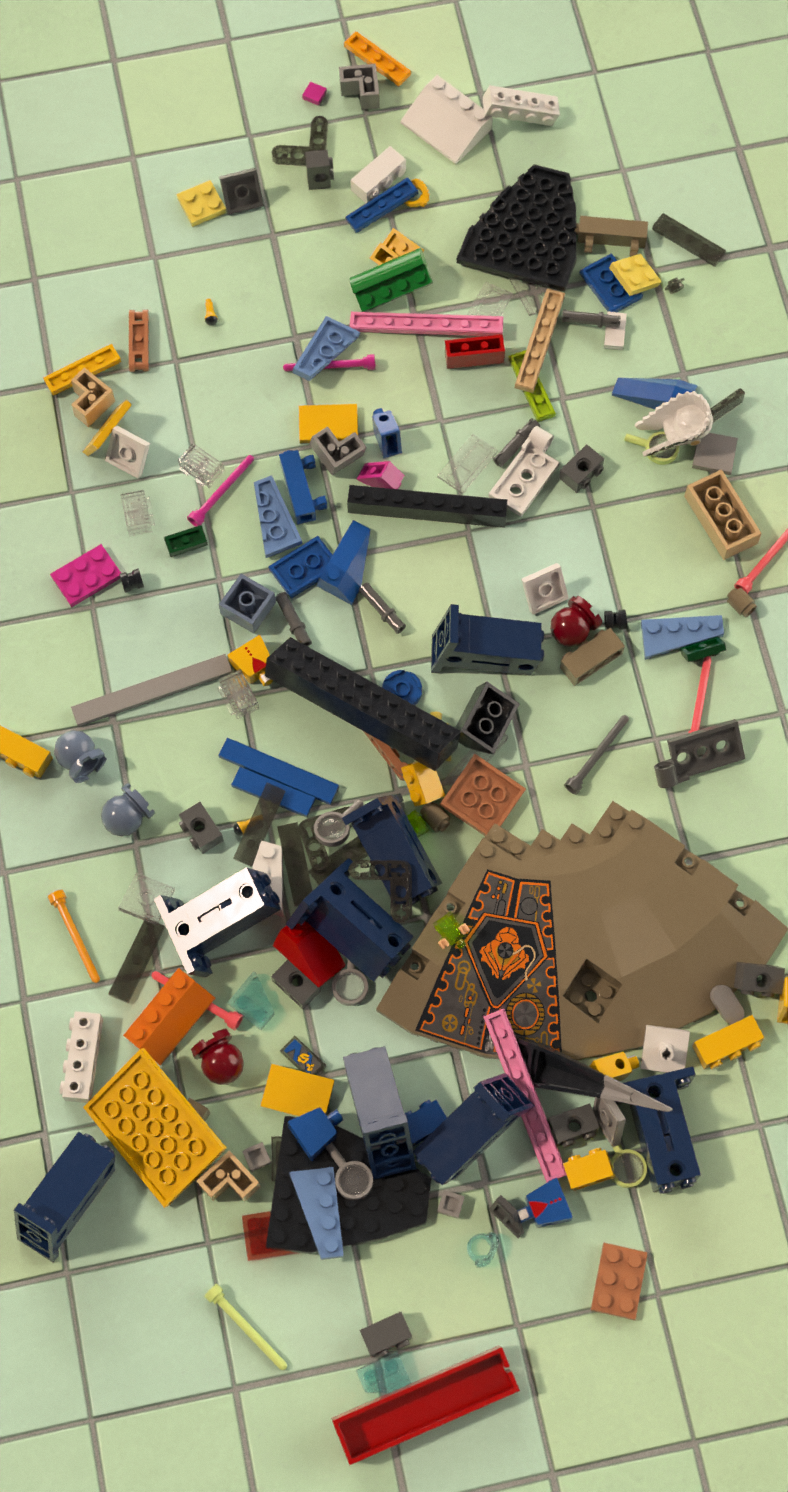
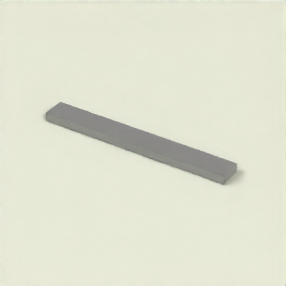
[71,654,232,727]

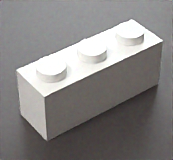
[351,146,406,203]

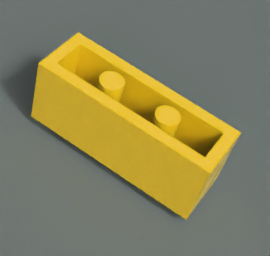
[0,726,53,779]
[692,1015,764,1070]

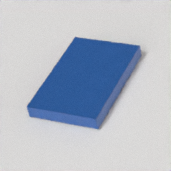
[580,253,643,312]
[268,536,332,599]

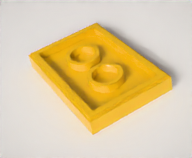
[82,400,131,456]
[299,404,358,443]
[261,1064,335,1116]

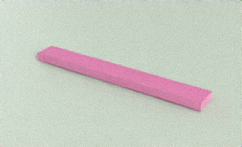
[350,312,504,336]
[484,1009,567,1183]

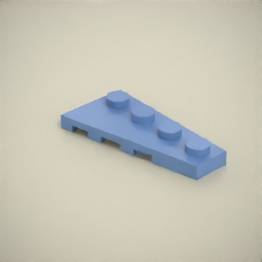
[292,316,360,381]
[254,475,302,558]
[641,615,724,660]
[289,1167,344,1260]

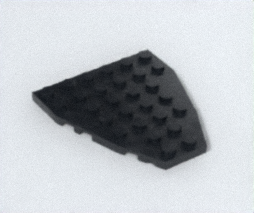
[456,164,577,292]
[266,1116,431,1254]

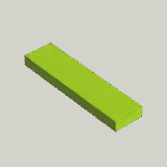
[508,350,556,422]

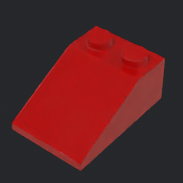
[272,922,346,988]

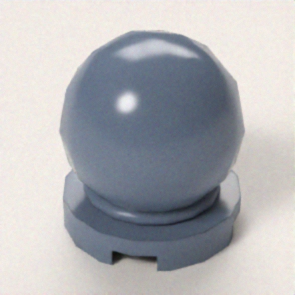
[54,730,107,783]
[101,783,156,836]

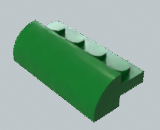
[350,248,433,312]

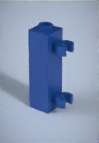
[279,450,327,525]

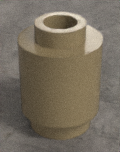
[727,588,757,617]
[420,802,450,832]

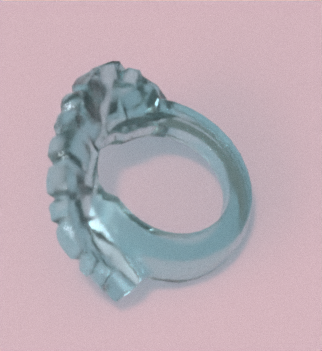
[467,1232,499,1268]

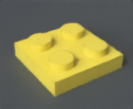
[177,180,227,227]
[609,253,661,296]

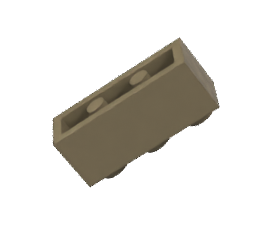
[560,628,625,686]

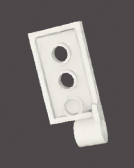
[488,426,559,517]

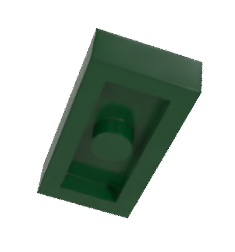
[164,525,208,557]
[680,636,726,662]

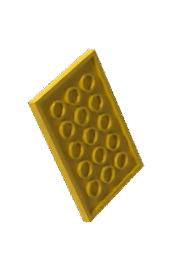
[83,1048,226,1208]

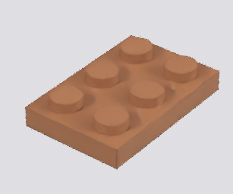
[591,1243,648,1321]

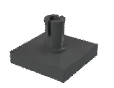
[219,168,264,215]

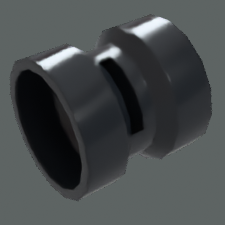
[120,568,144,593]
[604,609,627,630]

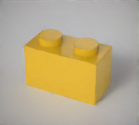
[401,761,445,806]
[563,1148,616,1191]

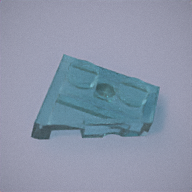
[227,971,275,1030]
[356,1351,411,1393]

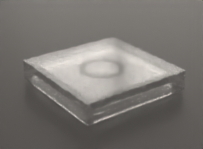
[118,873,175,925]

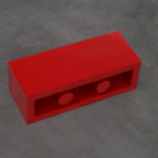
[445,334,505,369]

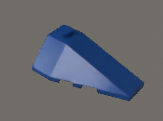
[612,378,698,409]
[317,520,371,605]

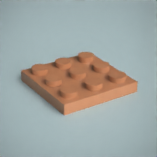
[440,754,526,836]

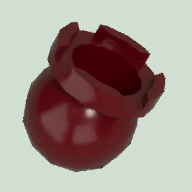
[550,596,602,647]
[191,1029,244,1085]

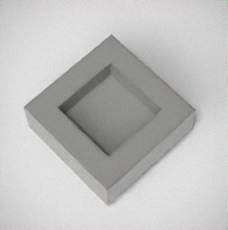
[242,1142,271,1172]
[437,1190,465,1219]

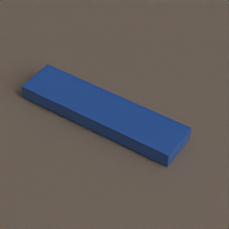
[345,177,419,233]
[231,767,315,818]

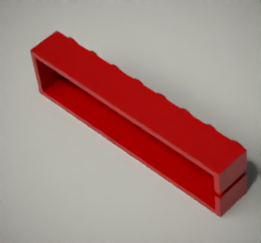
[331,1345,520,1465]

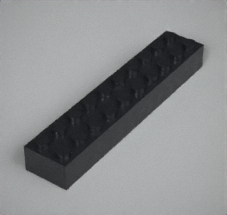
[265,637,461,771]

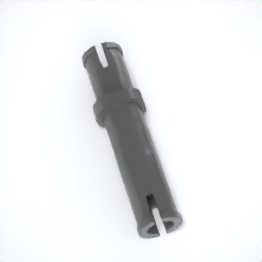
[562,310,621,328]
[493,418,540,467]
[359,583,406,634]
[275,592,312,646]

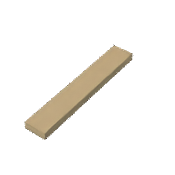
[515,288,565,393]

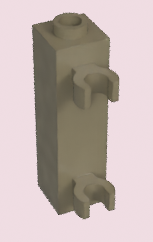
[575,216,648,257]

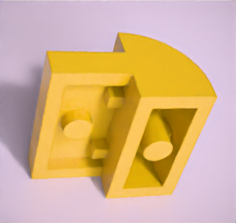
[370,228,424,265]

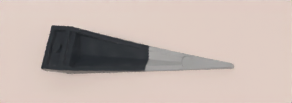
[517,1037,673,1112]

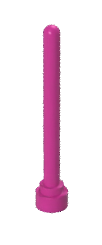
[283,354,375,371]
[187,455,254,527]

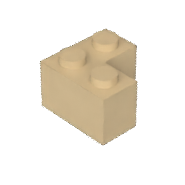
[71,367,115,427]
[197,1150,261,1202]

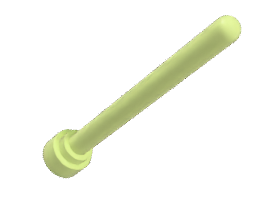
[204,1284,287,1370]

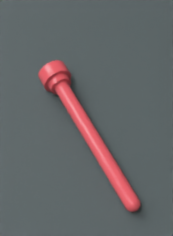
[734,528,788,594]
[688,656,711,733]
[151,971,243,1031]

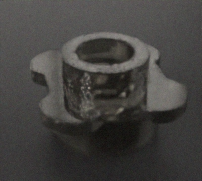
[665,277,684,294]

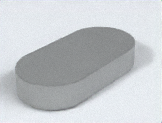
[710,985,744,1024]

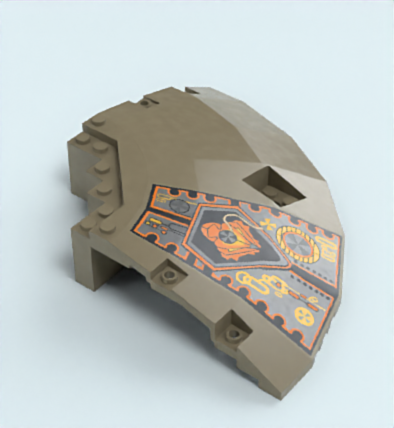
[376,801,788,1061]

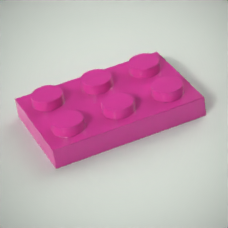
[50,544,121,608]

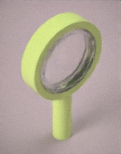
[624,432,679,465]
[611,1144,647,1188]

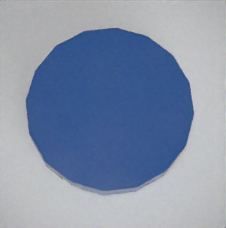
[382,670,422,705]

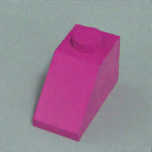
[357,461,405,489]

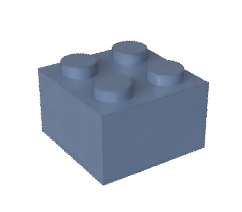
[219,574,276,634]

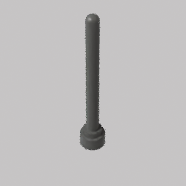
[564,715,629,795]

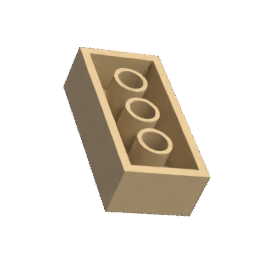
[684,469,762,560]

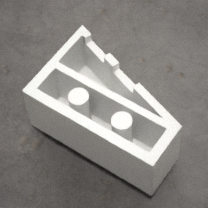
[252,840,284,917]

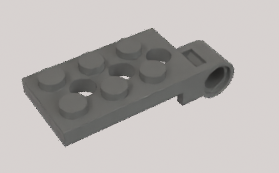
[654,719,745,788]

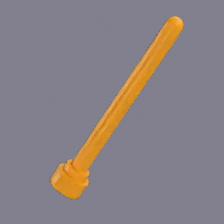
[48,890,100,983]

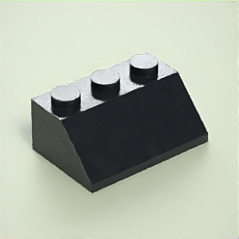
[455,682,519,755]

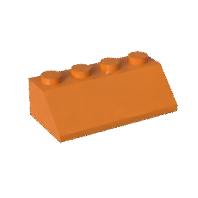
[123,968,215,1065]

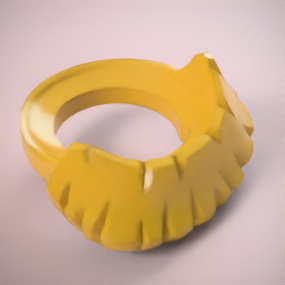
[404,179,430,207]

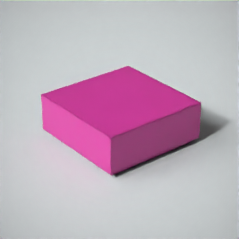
[302,81,327,106]

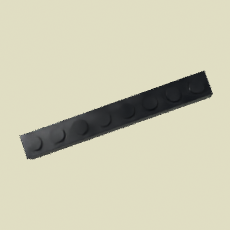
[347,485,508,528]

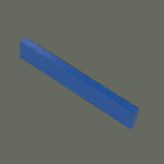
[218,738,339,805]

